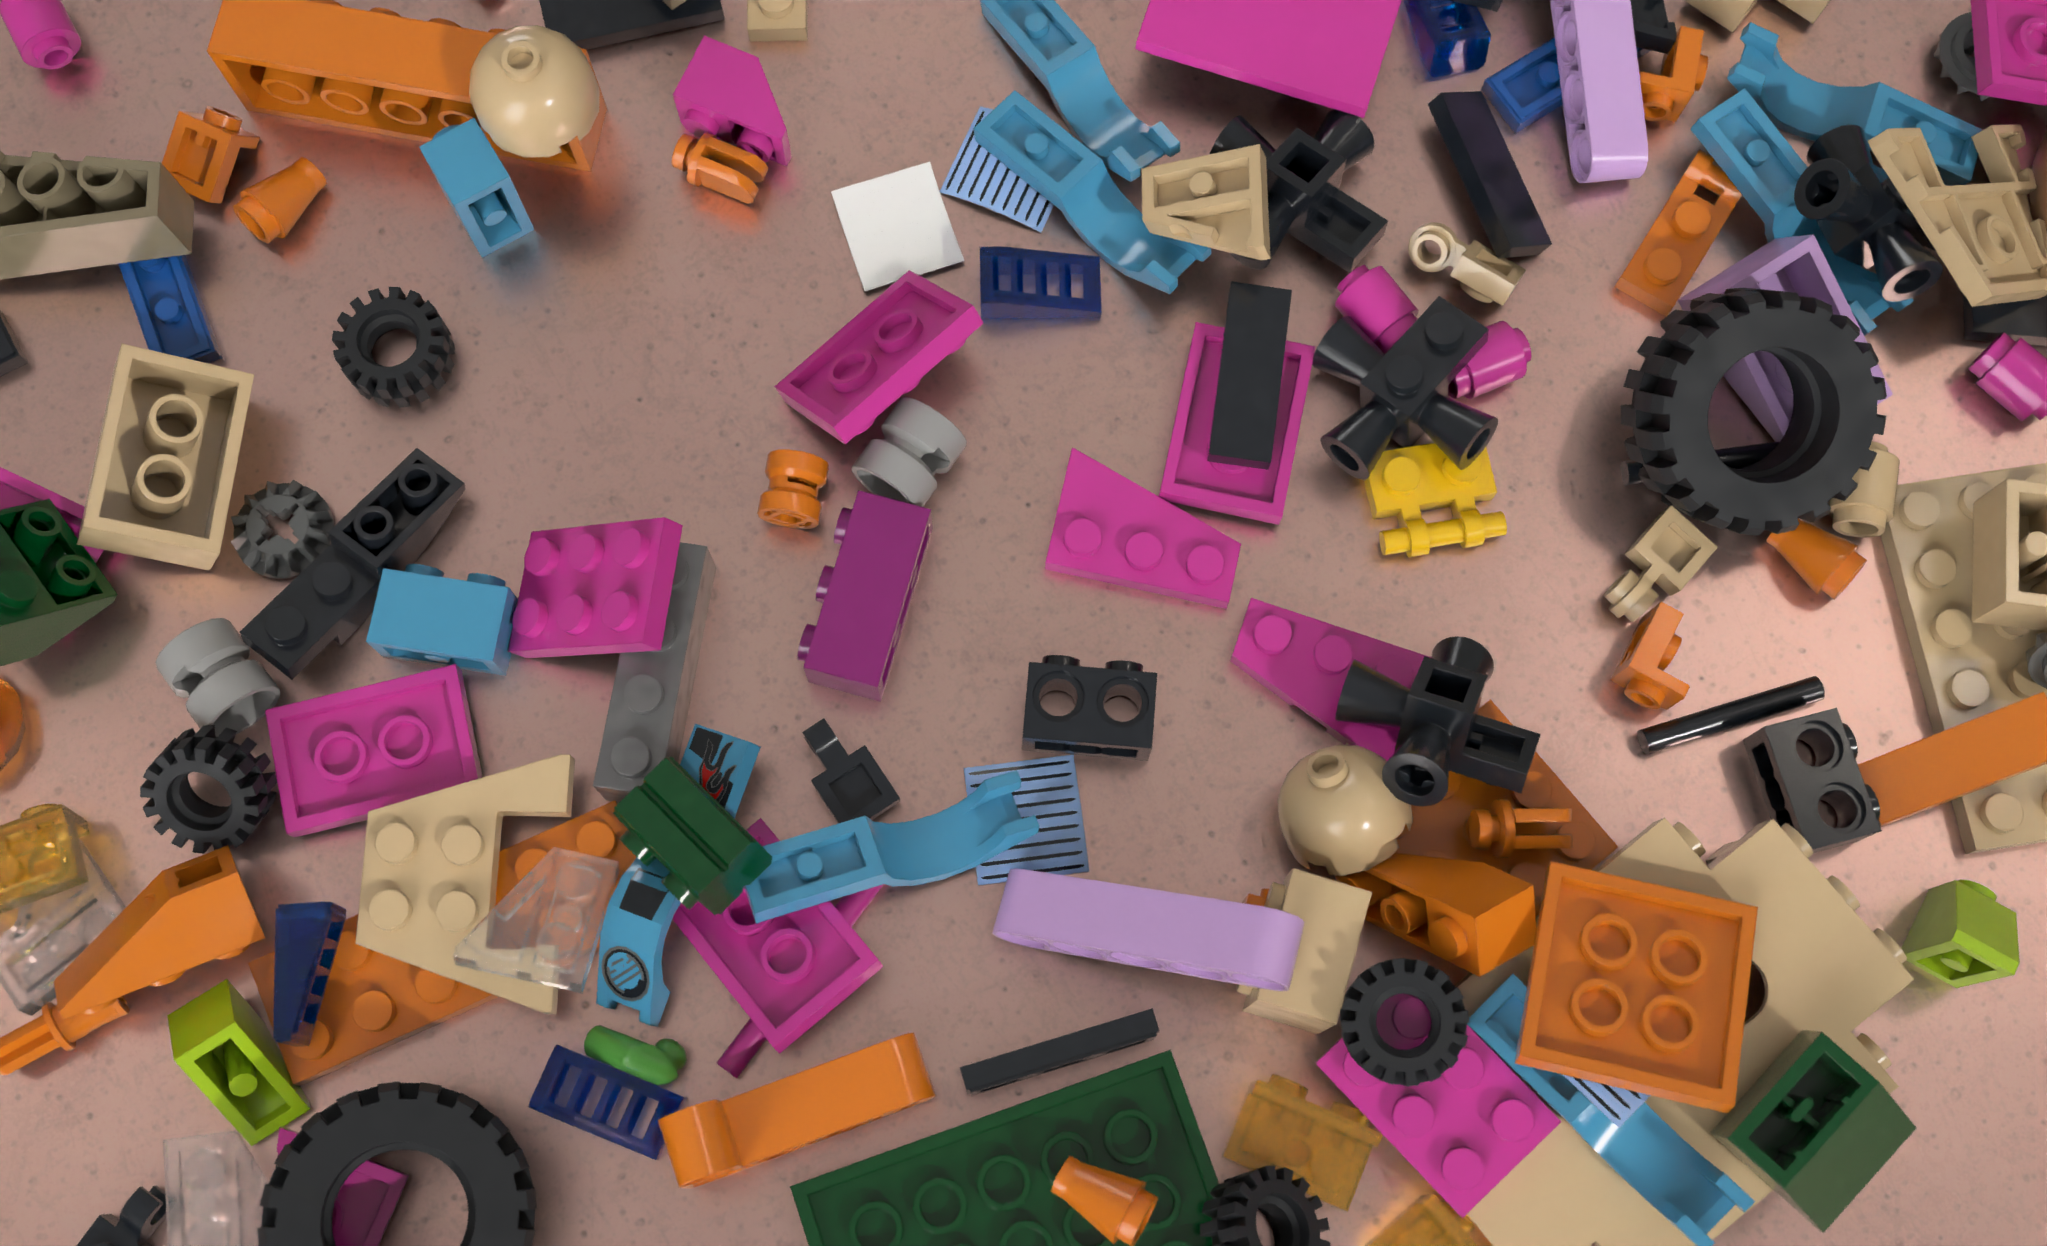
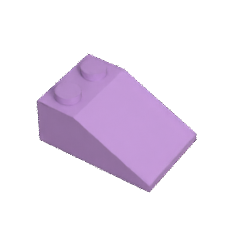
[1678,234,1893,442]

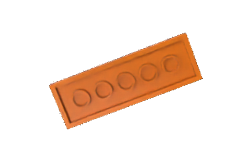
[248,800,637,1086]

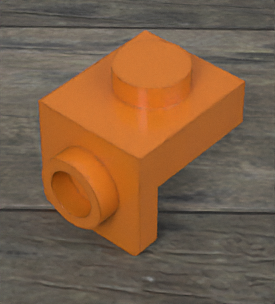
[1639,26,1709,122]

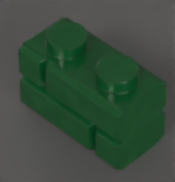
[613,756,773,915]

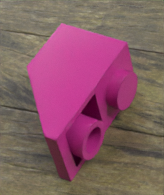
[673,35,792,167]

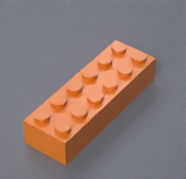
[207,0,607,172]

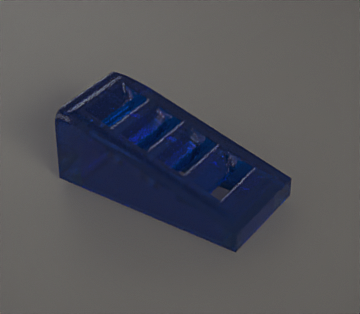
[1404,0,1491,78]
[980,246,1102,319]
[273,902,346,1047]
[528,1044,685,1160]

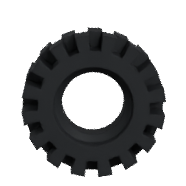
[332,287,455,408]
[140,725,277,854]
[1340,958,1470,1086]
[1200,1165,1331,1246]

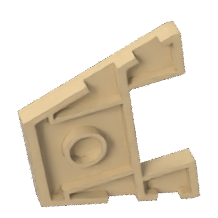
[1868,124,2047,307]
[355,754,575,1014]

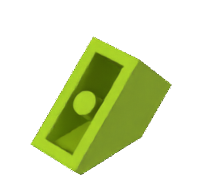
[1901,879,2020,988]
[167,979,310,1146]

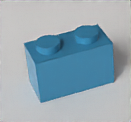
[419,118,535,258]
[366,564,518,676]

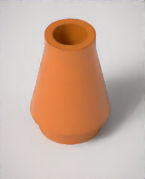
[233,157,327,244]
[1766,518,1867,600]
[1051,1156,1158,1246]

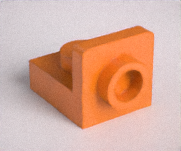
[162,106,260,203]
[1610,602,1690,709]

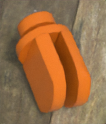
[671,132,768,204]
[1469,799,1573,858]

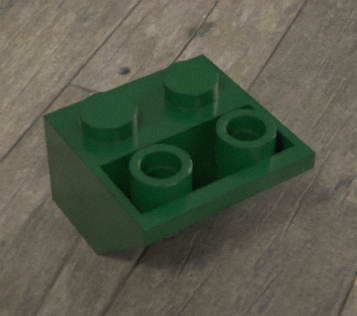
[0,499,118,666]
[1710,1030,1916,1233]

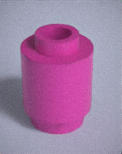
[0,0,81,70]
[1335,265,1419,354]
[1448,321,1532,399]
[1968,332,2047,421]

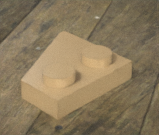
[1141,144,1271,260]

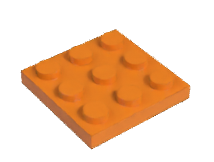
[1395,699,1618,916]
[1515,861,1758,1113]

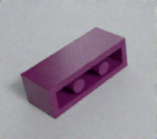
[797,490,933,702]

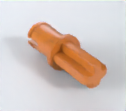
[0,996,130,1075]

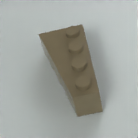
[0,150,195,280]

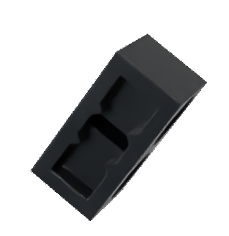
[1022,655,1157,761]
[1743,708,1882,853]

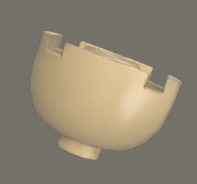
[469,25,600,158]
[1277,744,1413,876]

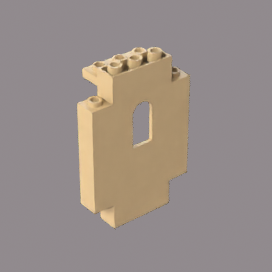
[1454,818,1914,1246]

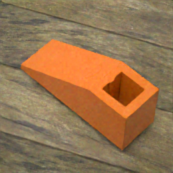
[54,845,265,1020]
[1335,853,1536,977]

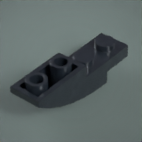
[240,448,466,680]

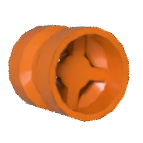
[757,449,829,529]

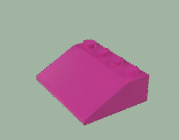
[1135,0,1402,118]

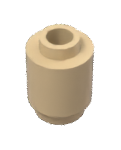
[1828,442,1900,538]

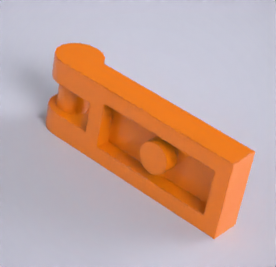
[1614,149,1742,317]

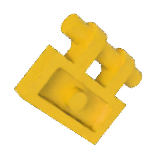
[1364,443,1507,557]

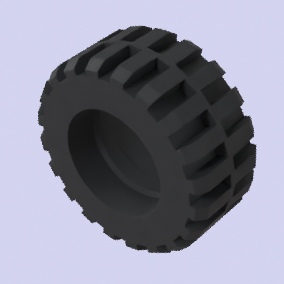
[1621,288,1887,536]
[257,1081,537,1246]

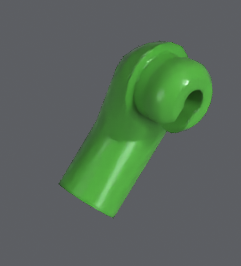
[584,1025,687,1086]

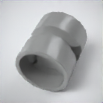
[852,397,967,507]
[155,618,280,737]

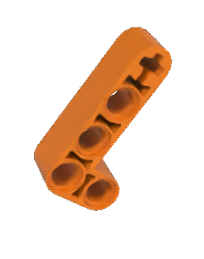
[658,1033,936,1189]

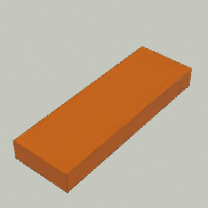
[1858,692,2047,827]

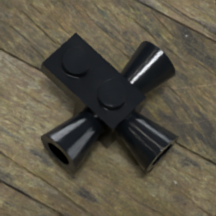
[1210,109,1388,273]
[1794,125,1943,302]
[1312,296,1498,480]
[1335,636,1541,806]

